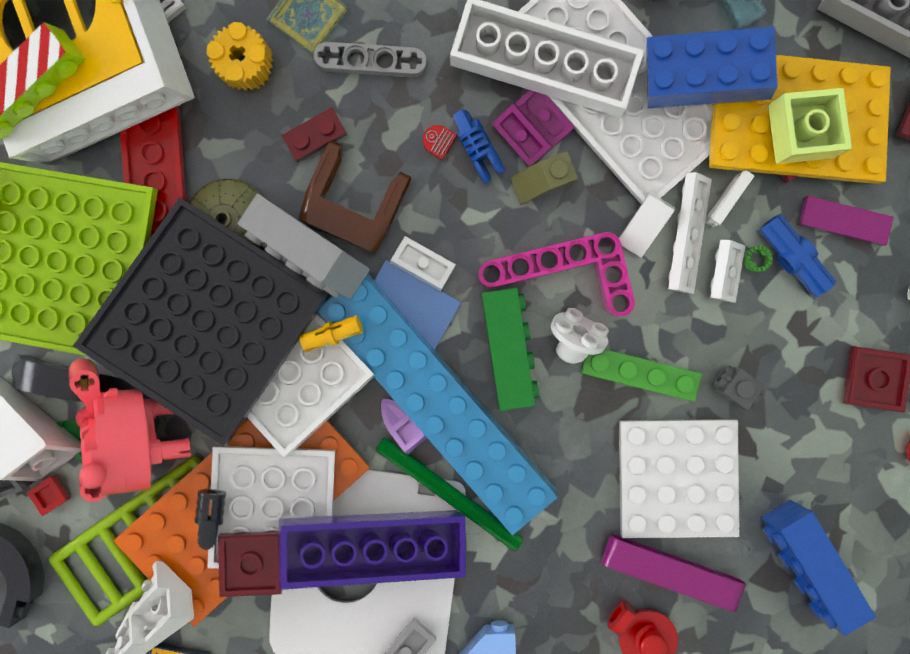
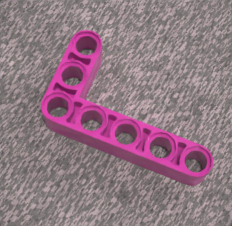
[478,232,635,317]

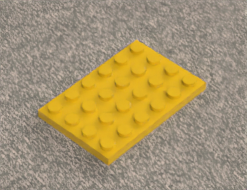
[709,55,891,184]

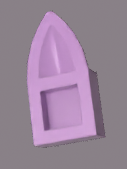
[381,399,427,454]

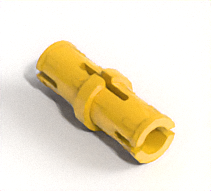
[299,315,363,353]

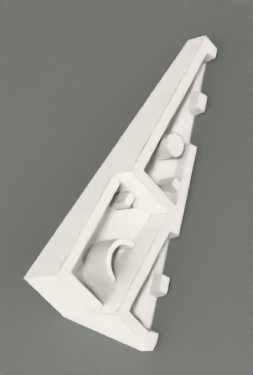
[105,561,194,654]

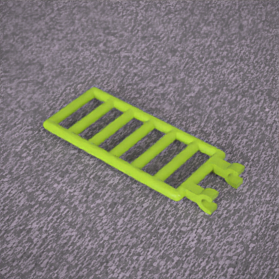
[49,456,202,626]

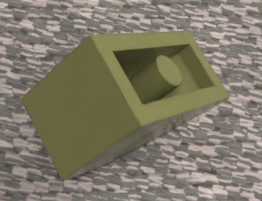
[510,151,578,205]

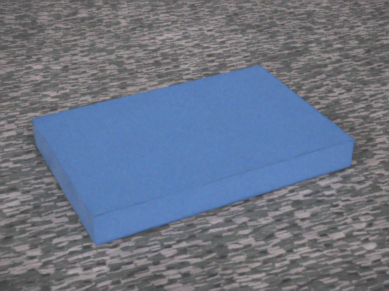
[374,260,461,350]

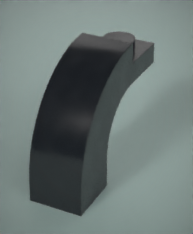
[11,354,115,402]
[0,523,44,628]

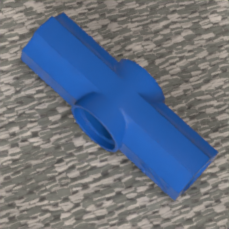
[758,213,837,298]

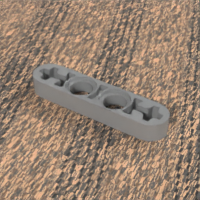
[313,42,427,78]

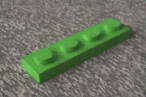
[580,349,702,402]

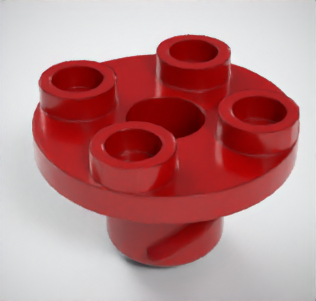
[618,608,678,654]

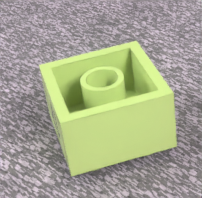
[768,88,852,164]

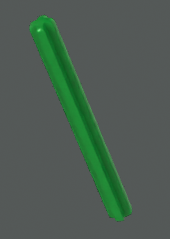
[376,438,523,551]

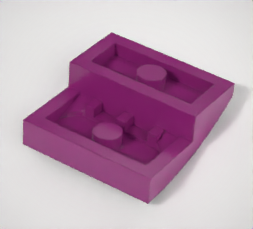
[492,90,575,167]

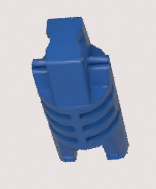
[453,109,506,184]

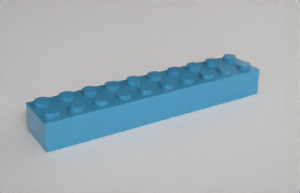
[318,273,558,536]

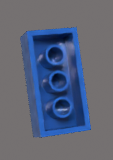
[646,26,777,108]
[761,500,876,636]

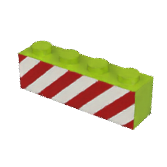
[0,22,85,139]

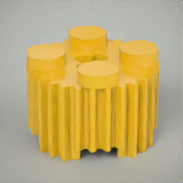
[206,22,273,91]

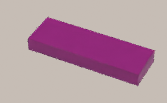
[798,196,894,246]

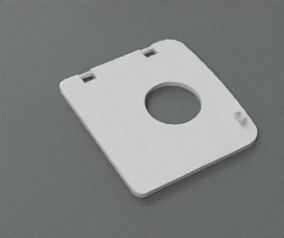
[269,469,466,654]

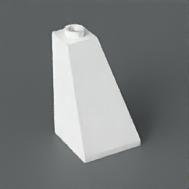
[0,378,81,481]

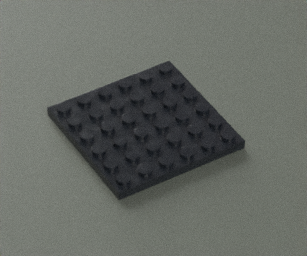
[73,198,330,447]

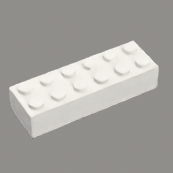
[450,0,644,118]

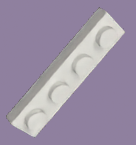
[668,172,712,294]

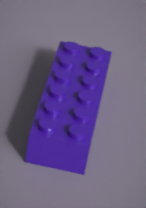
[279,510,466,590]

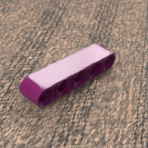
[601,534,746,612]

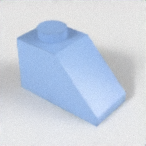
[458,620,516,654]

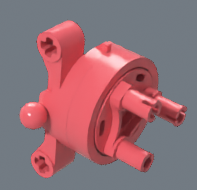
[69,358,191,502]

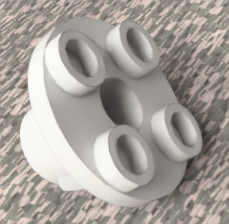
[551,308,609,364]

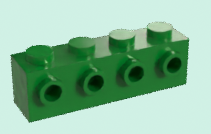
[481,288,539,411]

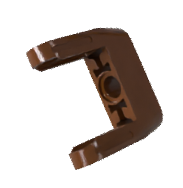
[298,141,411,254]

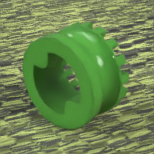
[743,245,773,272]

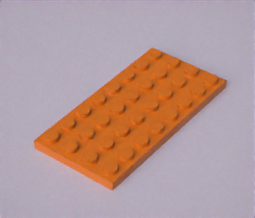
[113,419,370,627]

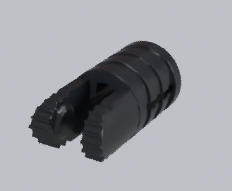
[194,489,226,551]

